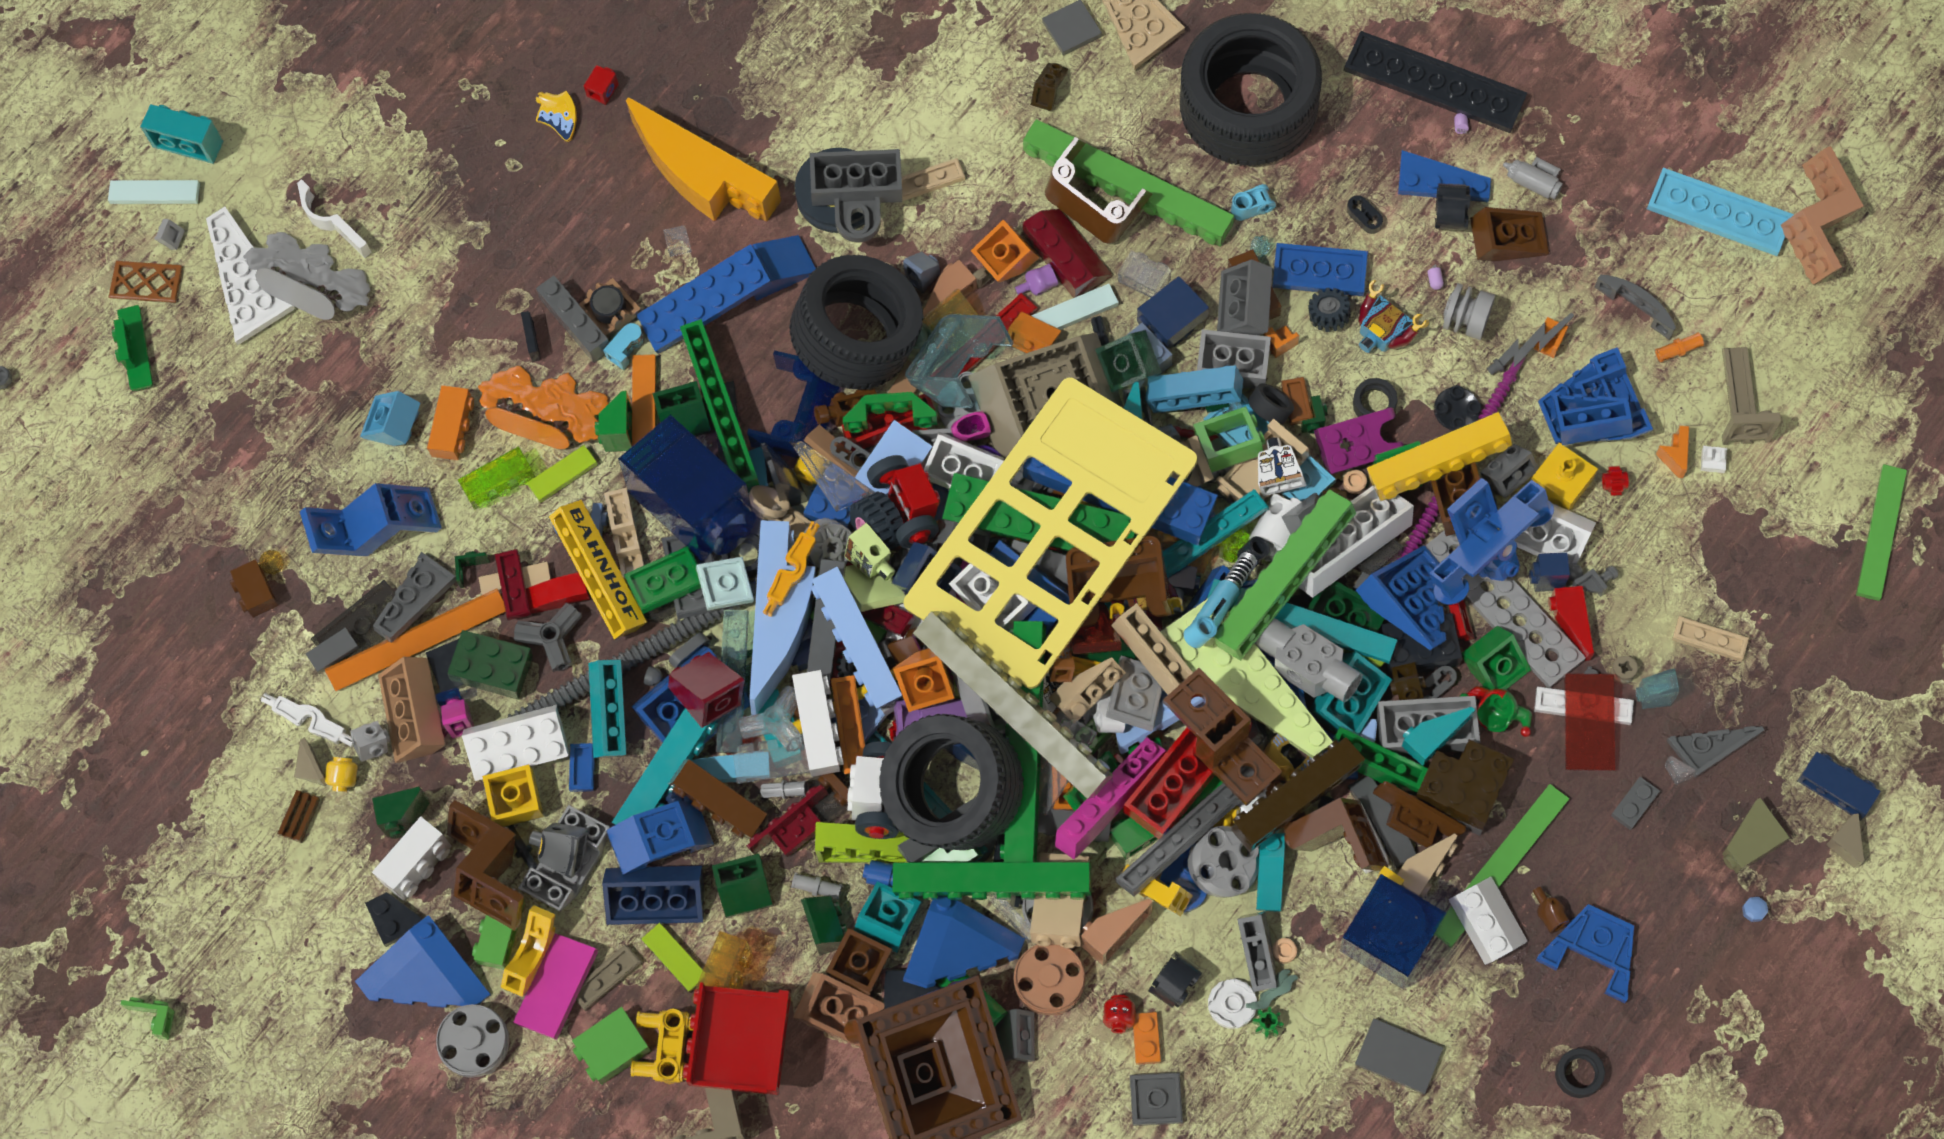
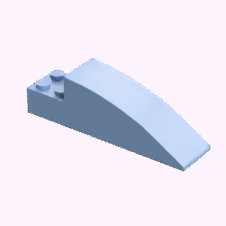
[750,520,816,716]

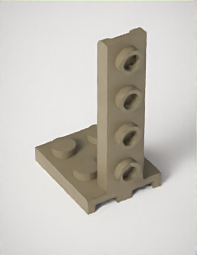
[1722,347,1781,445]

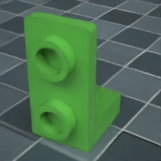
[120,997,175,1040]

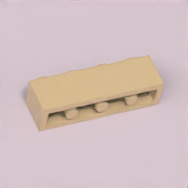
[1111,603,1193,695]

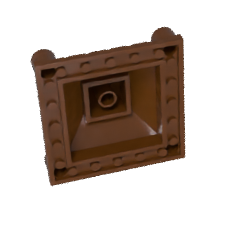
[844,975,1023,1139]

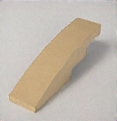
[604,488,644,582]

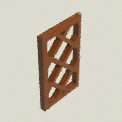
[108,261,183,303]

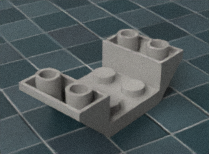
[519,805,610,912]

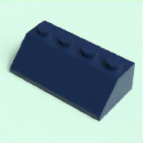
[602,866,704,925]

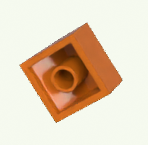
[971,219,1040,283]
[893,648,954,712]

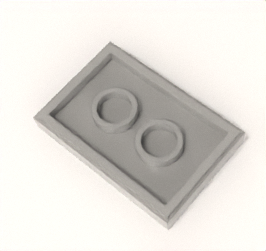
[1106,655,1163,732]

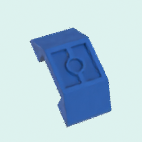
[606,800,714,875]

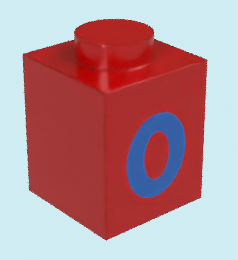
[583,65,619,105]

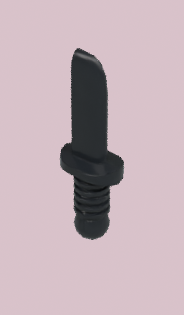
[508,825,538,870]

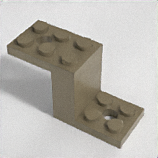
[671,1088,746,1139]

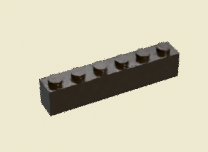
[1231,737,1365,852]

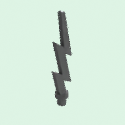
[1487,313,1574,376]

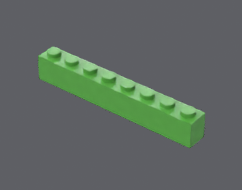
[1213,489,1356,661]

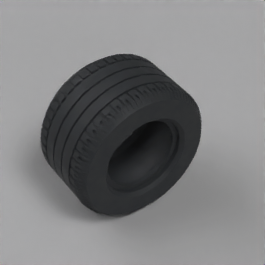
[1180,13,1322,166]

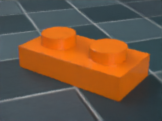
[1133,1012,1161,1065]

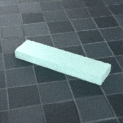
[108,180,200,204]
[1031,284,1118,330]

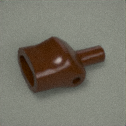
[1533,886,1569,933]

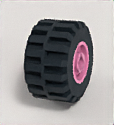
[849,491,904,550]

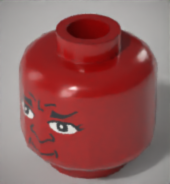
[1103,995,1136,1034]

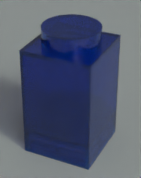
[618,414,756,561]

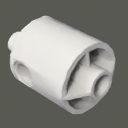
[1249,494,1301,562]

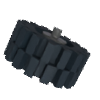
[1308,288,1351,332]

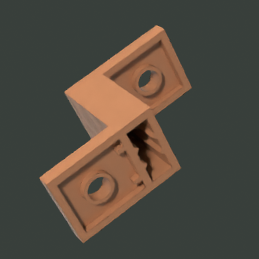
[1781,146,1863,285]

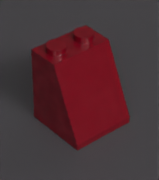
[668,652,744,728]

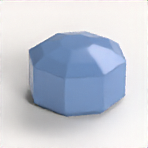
[1742,897,1768,922]

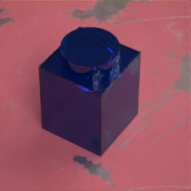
[1340,874,1447,990]

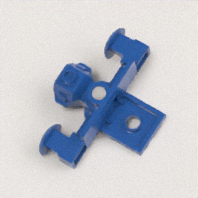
[1429,478,1554,605]

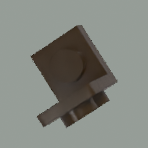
[1030,63,1068,111]

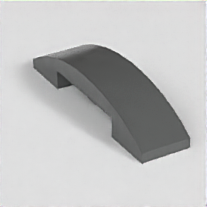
[1595,275,1676,340]
[1348,776,1416,870]

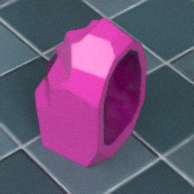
[951,411,991,442]

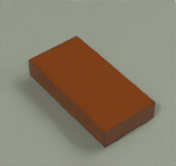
[1281,377,1313,426]

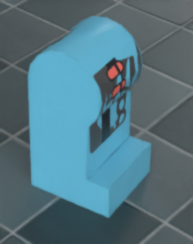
[603,323,644,370]

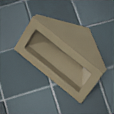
[294,737,327,786]

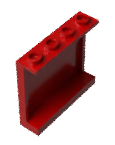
[683,982,791,1095]

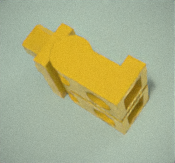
[1123,864,1193,917]

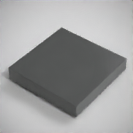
[1042,0,1102,56]
[1130,1073,1183,1126]

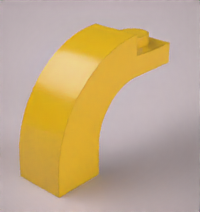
[501,905,556,997]

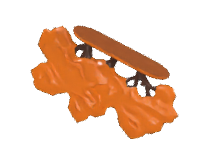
[478,366,609,449]

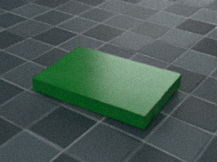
[624,546,701,614]

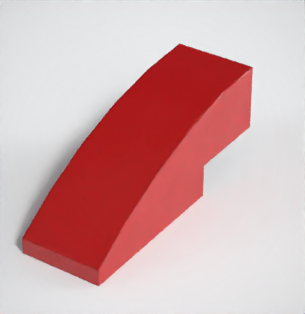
[526,572,590,614]

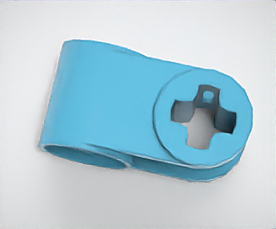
[1230,184,1276,221]

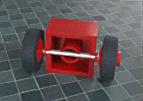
[867,455,940,549]

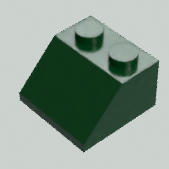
[372,786,430,839]
[801,896,847,956]

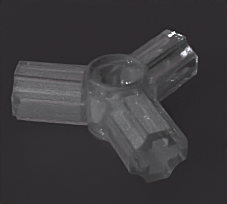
[739,686,804,752]

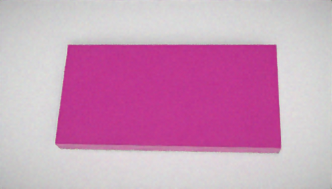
[513,933,598,1040]

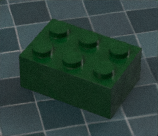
[447,630,533,700]

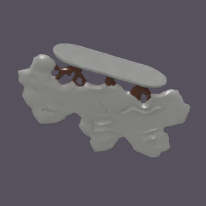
[243,232,371,320]

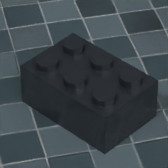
[1379,613,1462,678]

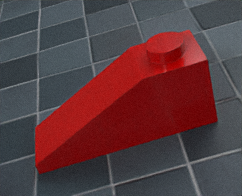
[1548,586,1594,661]

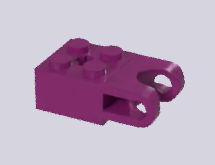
[1314,408,1404,474]

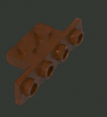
[1373,781,1466,848]

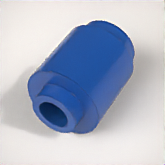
[863,860,893,887]

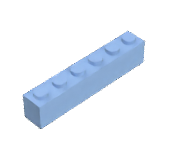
[810,567,903,710]

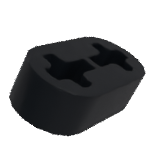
[1347,195,1383,234]

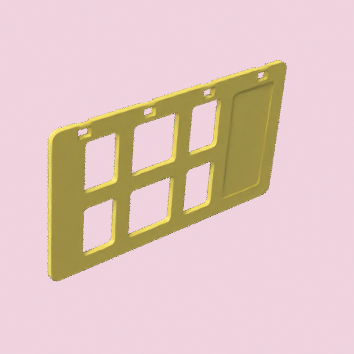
[903,378,1197,689]

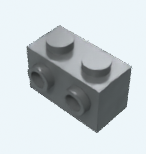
[1480,444,1539,498]

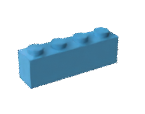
[1146,365,1243,413]

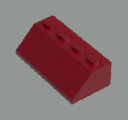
[1022,209,1112,298]

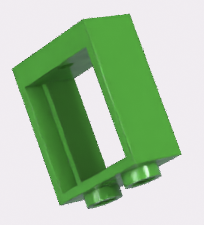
[1193,406,1266,472]

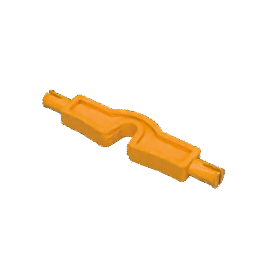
[763,521,820,617]

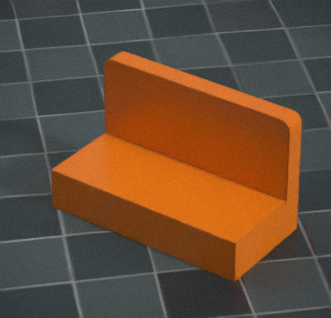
[1006,312,1061,353]

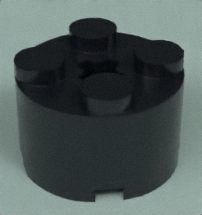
[1435,183,1471,230]
[1148,950,1202,1008]

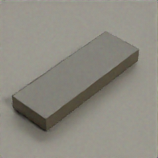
[576,944,642,1012]

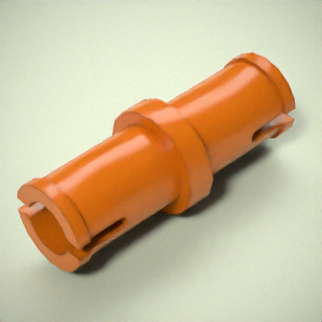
[1655,332,1704,363]

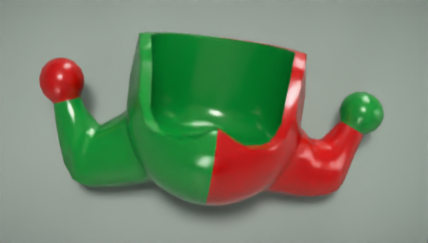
[1460,686,1532,737]

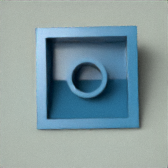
[360,391,421,446]

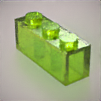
[458,446,535,510]

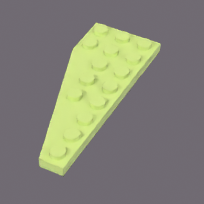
[1161,599,1333,758]

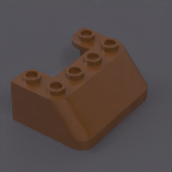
[1066,536,1172,629]

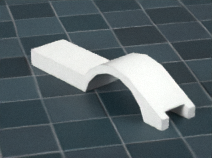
[297,179,372,258]

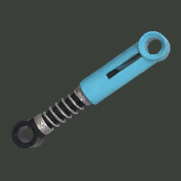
[1184,536,1270,648]

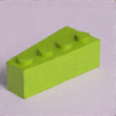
[815,822,909,863]

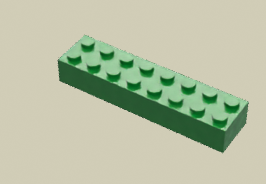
[942,473,1136,552]

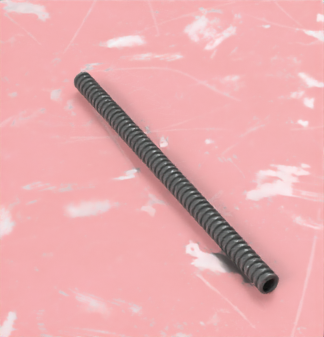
[507,560,816,718]

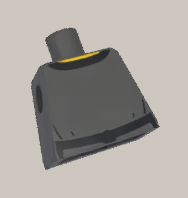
[529,823,589,878]

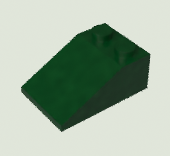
[1307,581,1385,633]

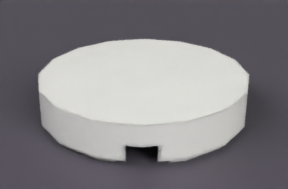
[1208,979,1257,1029]

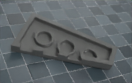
[373,552,456,643]

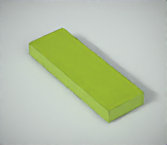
[527,445,598,503]
[641,923,708,993]

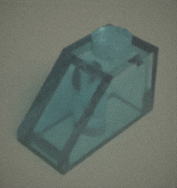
[1636,669,1679,709]

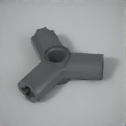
[514,603,582,672]

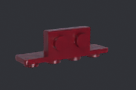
[746,784,829,857]

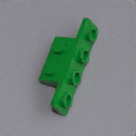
[112,305,153,391]

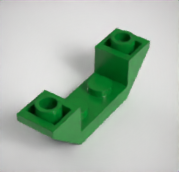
[843,392,937,433]

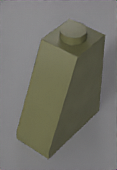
[1722,798,1790,874]

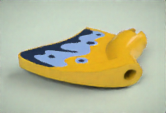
[536,91,577,142]

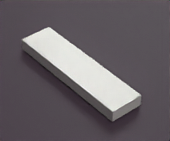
[1534,687,1634,725]

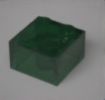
[1095,330,1162,392]

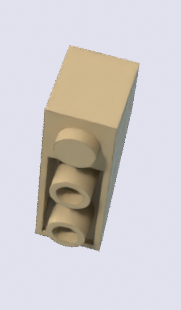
[1049,657,1126,724]
[1397,834,1458,901]

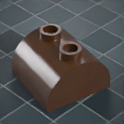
[826,928,892,995]

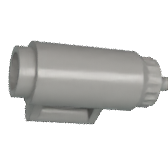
[1503,157,1563,200]

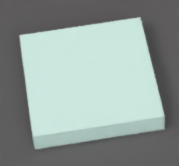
[696,557,754,611]

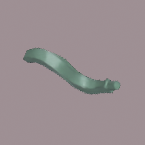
[1246,969,1298,1010]

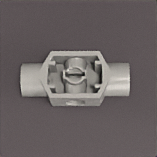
[1255,618,1363,702]

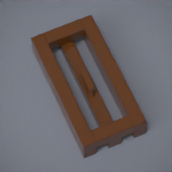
[277,790,320,843]

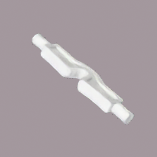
[261,693,353,747]

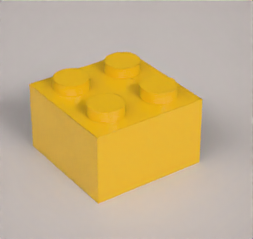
[482,764,544,827]

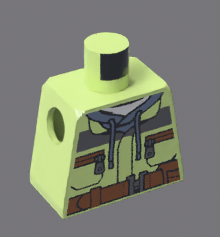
[844,523,896,581]

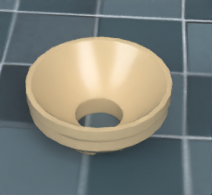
[748,485,790,520]

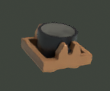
[579,278,641,339]

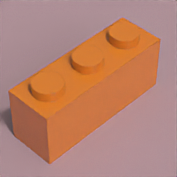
[427,385,474,460]

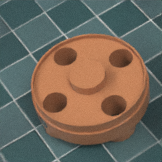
[1014,944,1085,1016]

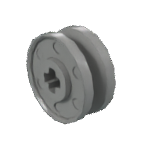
[804,518,851,568]

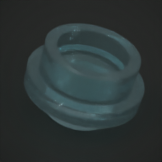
[1250,235,1270,258]

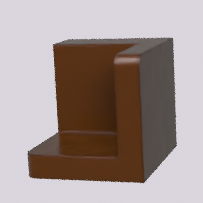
[888,627,927,665]

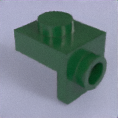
[1301,395,1328,434]

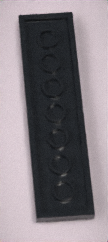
[1343,31,1528,133]

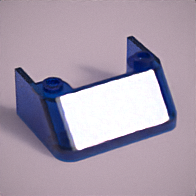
[747,350,841,458]

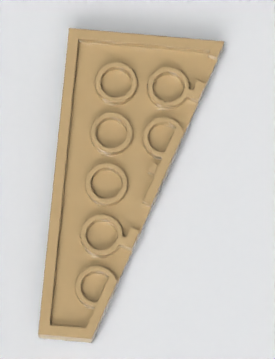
[1102,0,1185,70]

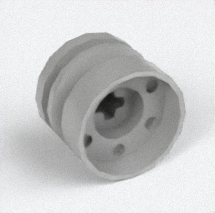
[1443,283,1496,340]

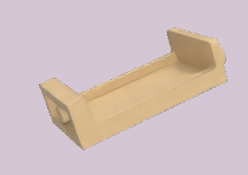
[1216,419,1310,502]
[1030,853,1090,948]

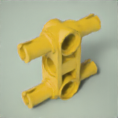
[631,1009,693,1084]

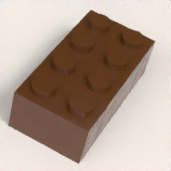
[1421,443,1480,536]

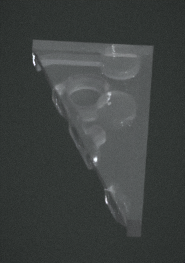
[794,441,875,512]

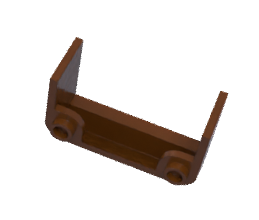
[1045,137,1152,244]

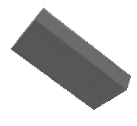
[306,628,359,674]

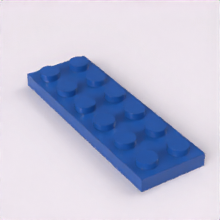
[637,244,773,354]

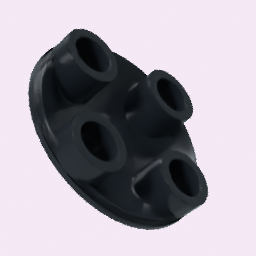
[1434,385,1481,431]

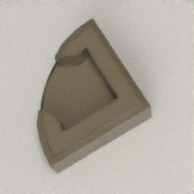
[972,267,993,289]

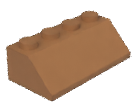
[378,657,445,763]

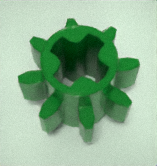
[1252,1007,1284,1040]

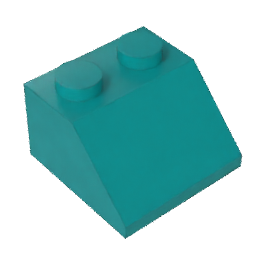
[854,881,921,953]

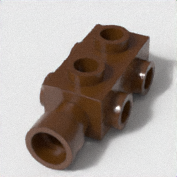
[814,389,876,427]

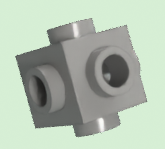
[350,721,390,762]

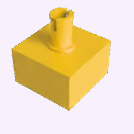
[1531,442,1598,511]

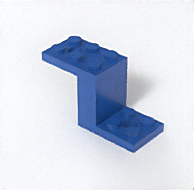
[300,483,442,556]

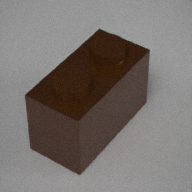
[230,559,279,618]

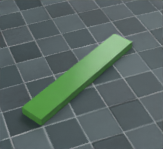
[1856,464,1907,601]

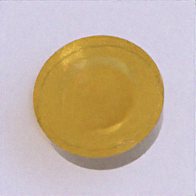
[259,550,284,574]

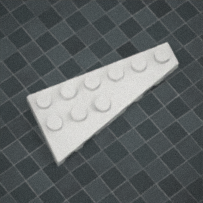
[206,207,295,345]

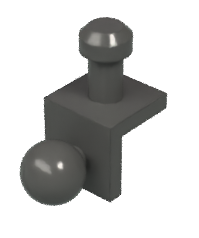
[1568,564,1619,597]

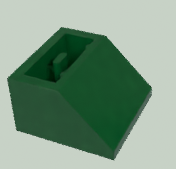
[652,381,711,444]
[712,853,773,918]

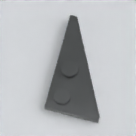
[1667,726,1764,778]

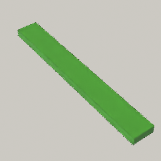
[1431,784,1569,947]

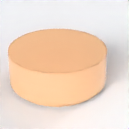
[1343,470,1367,494]
[1272,938,1297,964]

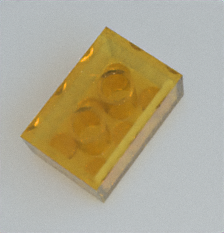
[691,930,754,1006]

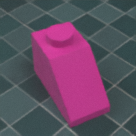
[441,699,474,739]

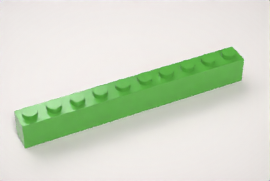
[1023,119,1234,247]

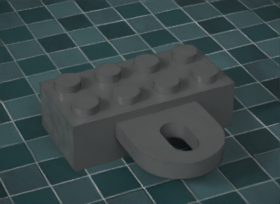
[810,149,902,243]

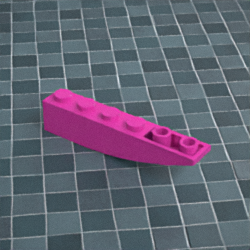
[1055,737,1166,860]

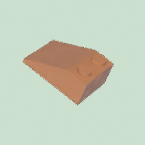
[1081,899,1153,966]
[793,972,884,1048]

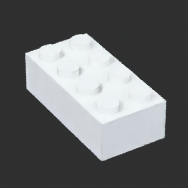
[792,670,844,777]
[462,705,569,781]

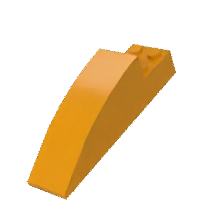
[626,97,781,222]

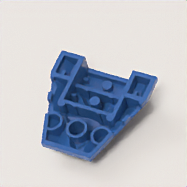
[1538,347,1653,444]

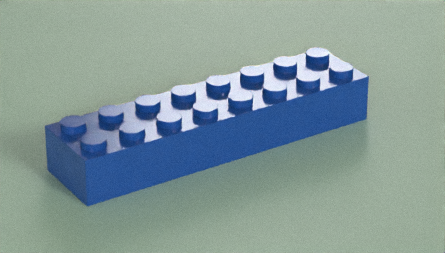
[1023,457,1217,546]

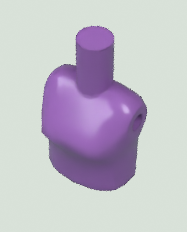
[1014,264,1059,296]

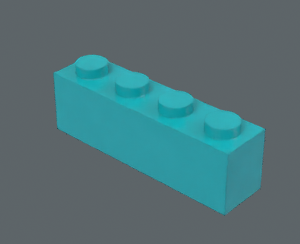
[588,660,626,758]

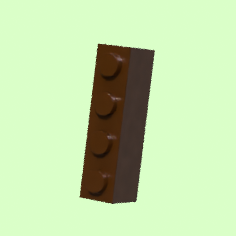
[668,759,767,839]

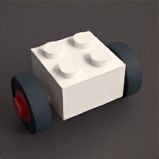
[848,742,899,839]

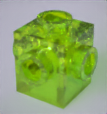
[1216,529,1250,563]

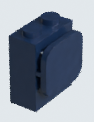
[1137,276,1209,349]

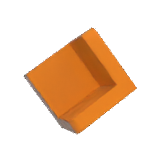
[1534,317,1568,358]
[1263,326,1299,358]

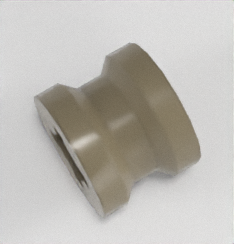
[1611,656,1638,684]

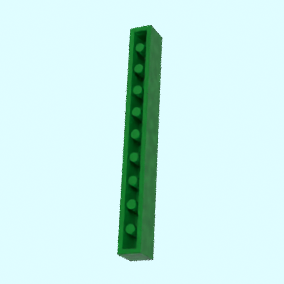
[1000,621,1046,862]

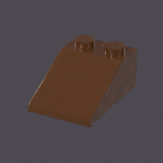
[1470,207,1549,261]

